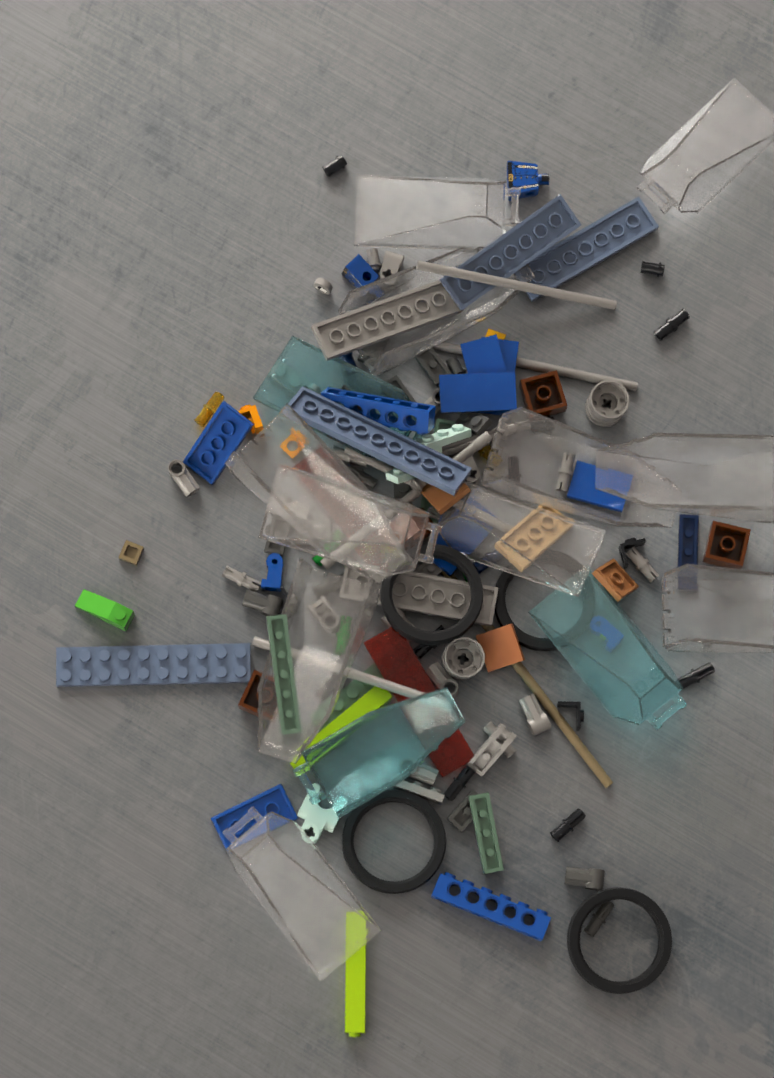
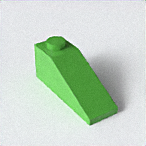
[75,589,135,632]

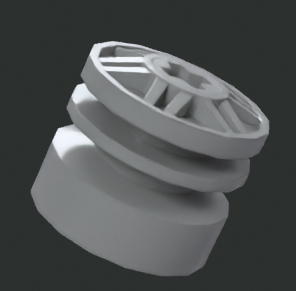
[585,380,630,427]
[442,637,485,680]

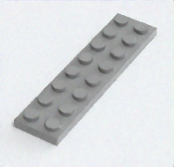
[311,280,464,361]
[339,559,499,626]

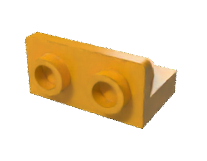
[238,405,264,439]

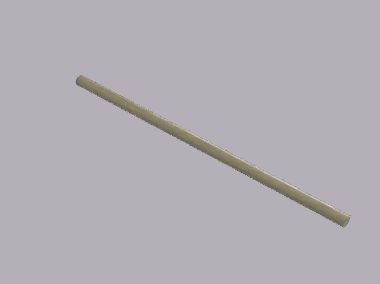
[442,571,613,788]

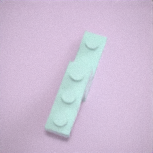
[386,424,472,484]

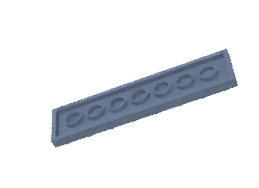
[440,194,581,311]
[514,196,659,302]

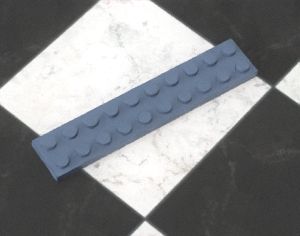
[284,386,472,496]
[56,643,251,687]

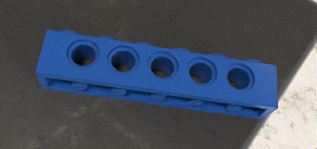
[321,387,436,435]
[431,872,551,941]

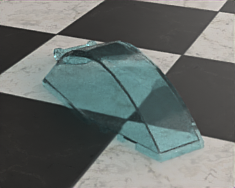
[293,688,466,818]

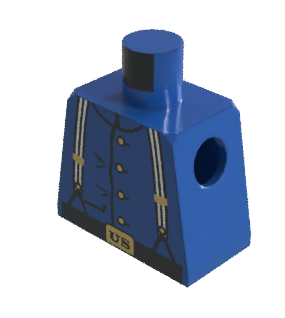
[507,161,549,201]
[341,254,383,297]

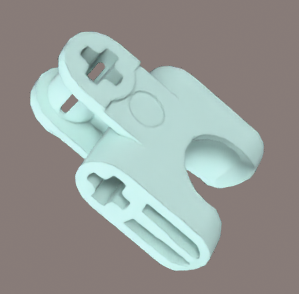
[297,783,348,845]

